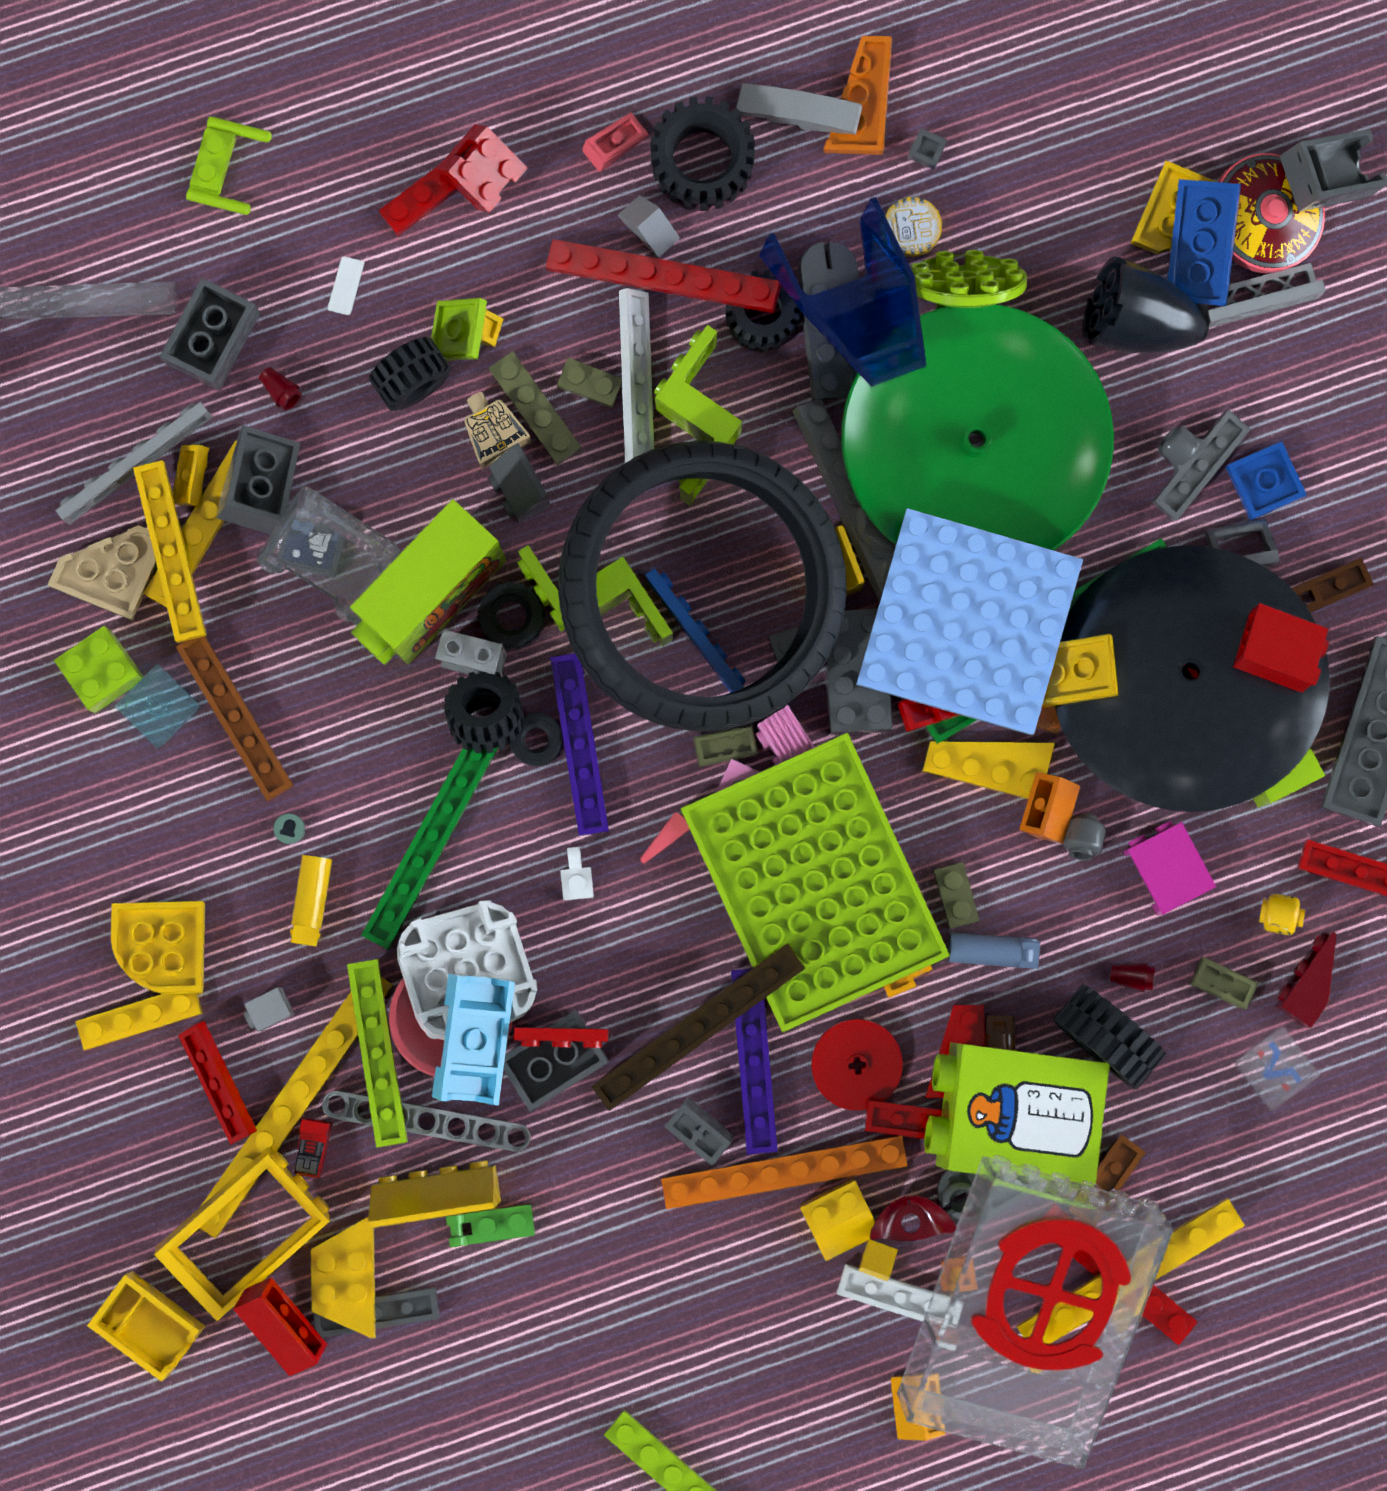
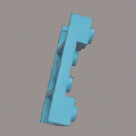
[432,973,515,1105]

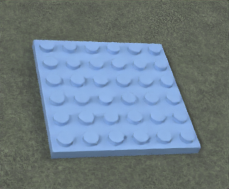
[856,508,1083,735]

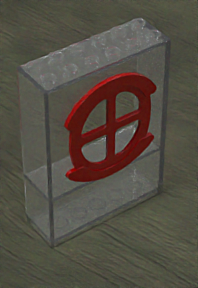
[897,1155,1174,1469]

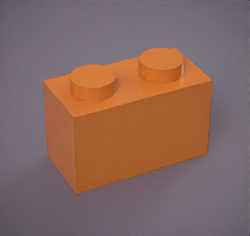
[1019,772,1080,844]

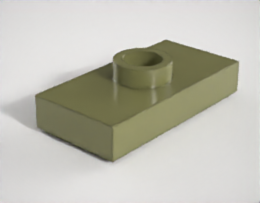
[693,725,758,767]
[1189,957,1259,1010]

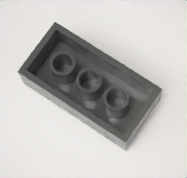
[825,609,892,736]

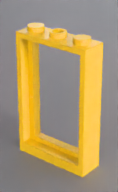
[154,1148,330,1321]

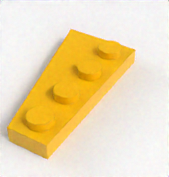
[922,741,1055,799]

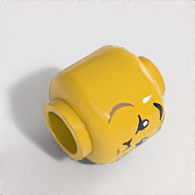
[1259,893,1306,936]

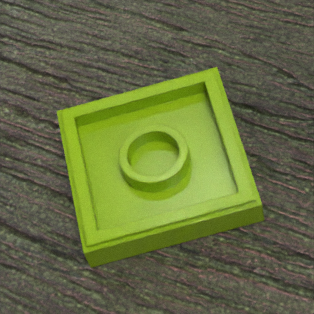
[431,298,487,361]

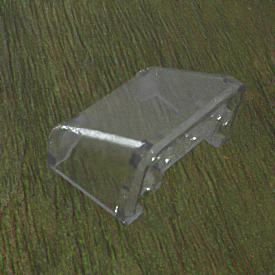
[256,487,401,625]

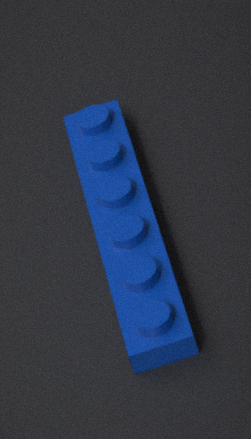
[645,568,746,693]

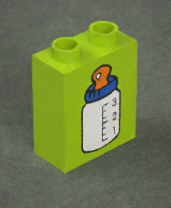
[924,1042,1110,1189]

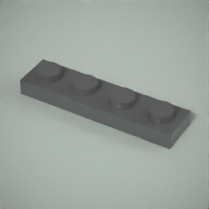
[313,1287,440,1338]

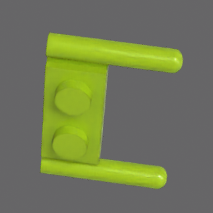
[186,116,272,215]

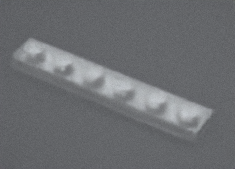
[0,282,177,320]

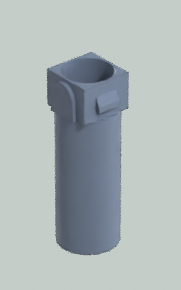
[948,932,1040,969]

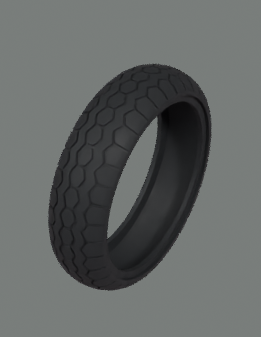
[558,441,847,731]

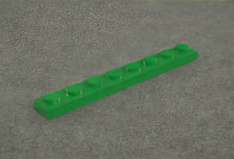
[361,747,499,950]

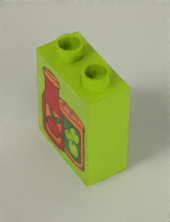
[350,499,507,665]

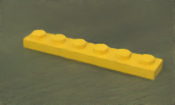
[143,440,237,608]
[133,460,207,643]

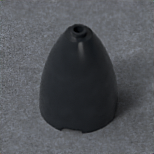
[1082,257,1209,354]

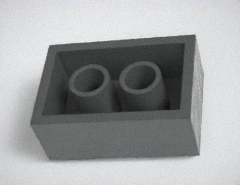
[160,277,260,391]
[503,1010,610,1112]

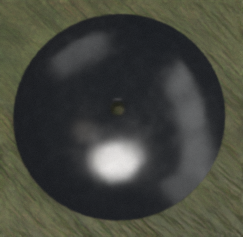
[1055,545,1330,812]

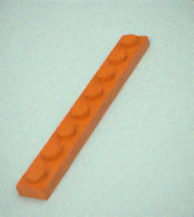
[661,1135,908,1210]

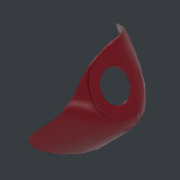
[870,1196,957,1241]

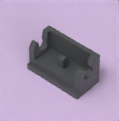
[665,1097,735,1166]

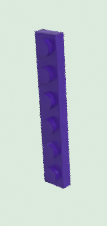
[550,653,609,836]
[731,969,778,1155]

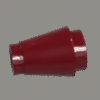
[259,367,302,410]
[1110,963,1155,993]

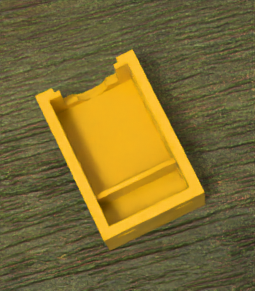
[87,1271,206,1382]

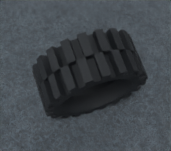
[650,96,755,211]
[1052,984,1167,1090]

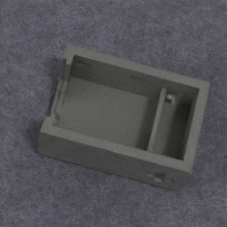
[1280,129,1387,212]

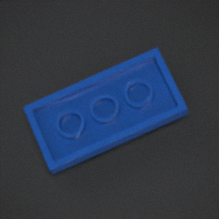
[1168,179,1241,306]

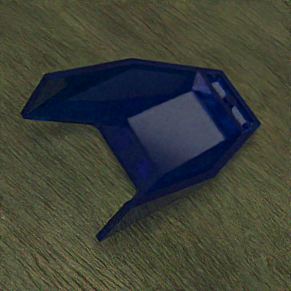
[759,197,927,387]

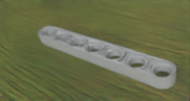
[322,1091,531,1152]

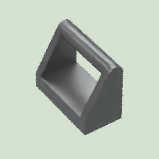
[1206,519,1280,567]

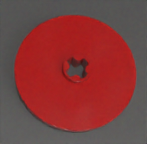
[811,1018,903,1110]

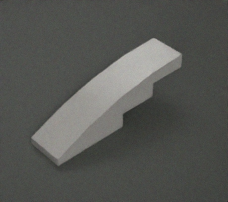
[737,83,862,135]

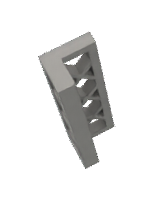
[1198,263,1326,328]

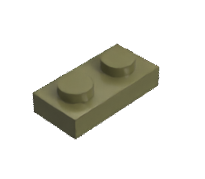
[557,358,622,409]
[933,862,980,929]

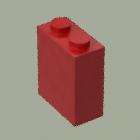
[1233,603,1329,693]

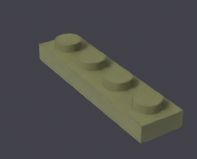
[489,351,582,466]

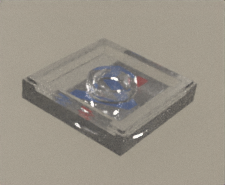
[1233,1026,1320,1112]

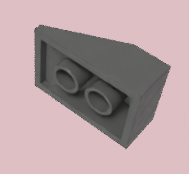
[216,425,300,536]

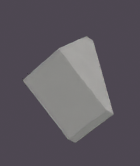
[618,195,680,258]

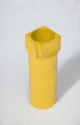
[290,855,332,947]

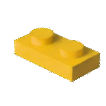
[172,445,209,506]

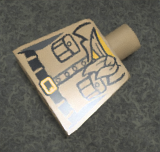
[464,392,532,470]

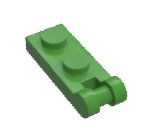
[446,1204,535,1247]

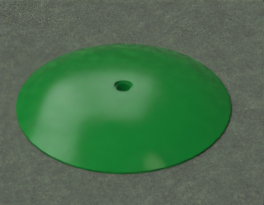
[841,305,1114,551]

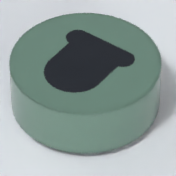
[274,814,305,844]

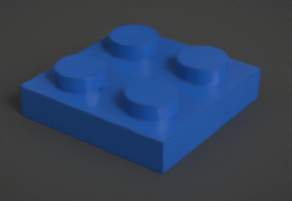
[1225,441,1307,521]

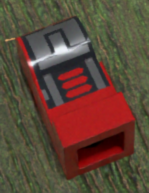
[294,1118,333,1179]

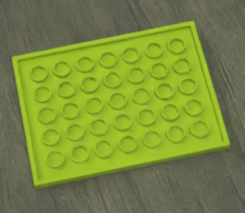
[681,733,950,1033]

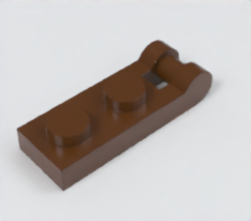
[1291,558,1374,613]

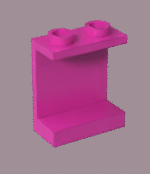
[1123,820,1216,916]

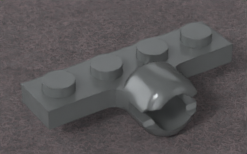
[1151,410,1250,521]

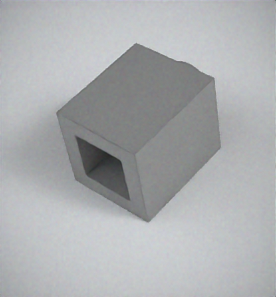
[244,987,295,1032]

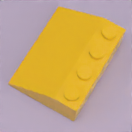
[368,1160,501,1228]

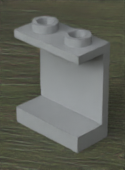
[435,629,507,677]

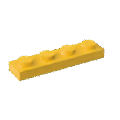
[75,994,203,1050]

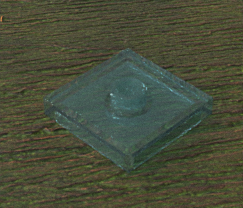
[114,664,202,749]

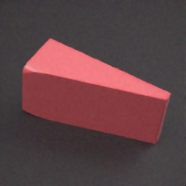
[582,112,649,172]
[640,812,690,865]

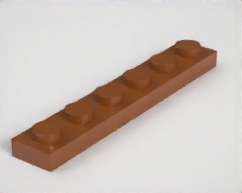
[176,636,295,802]

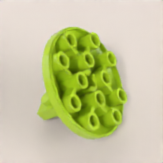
[906,250,1027,309]

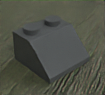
[488,443,551,523]

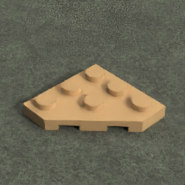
[48,525,157,621]

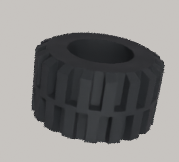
[725,270,801,352]
[369,337,452,411]
[444,671,524,753]

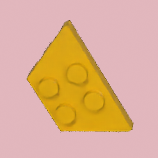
[311,1217,376,1339]

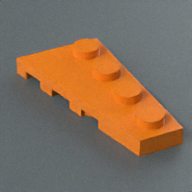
[823,36,892,155]

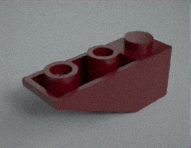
[1275,931,1337,1028]

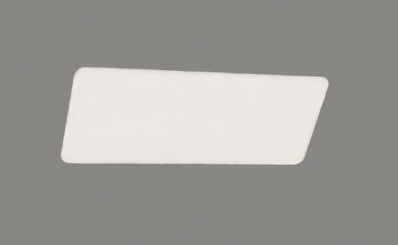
[328,256,364,315]

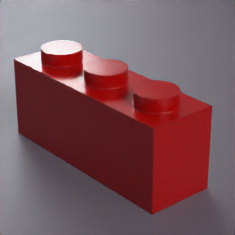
[233,1277,327,1377]

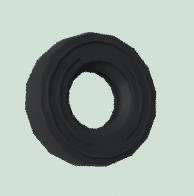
[510,712,564,767]

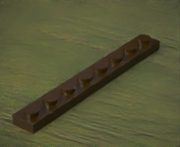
[591,943,806,1111]

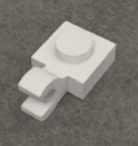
[560,847,594,900]

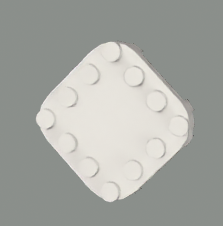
[397,900,537,1040]

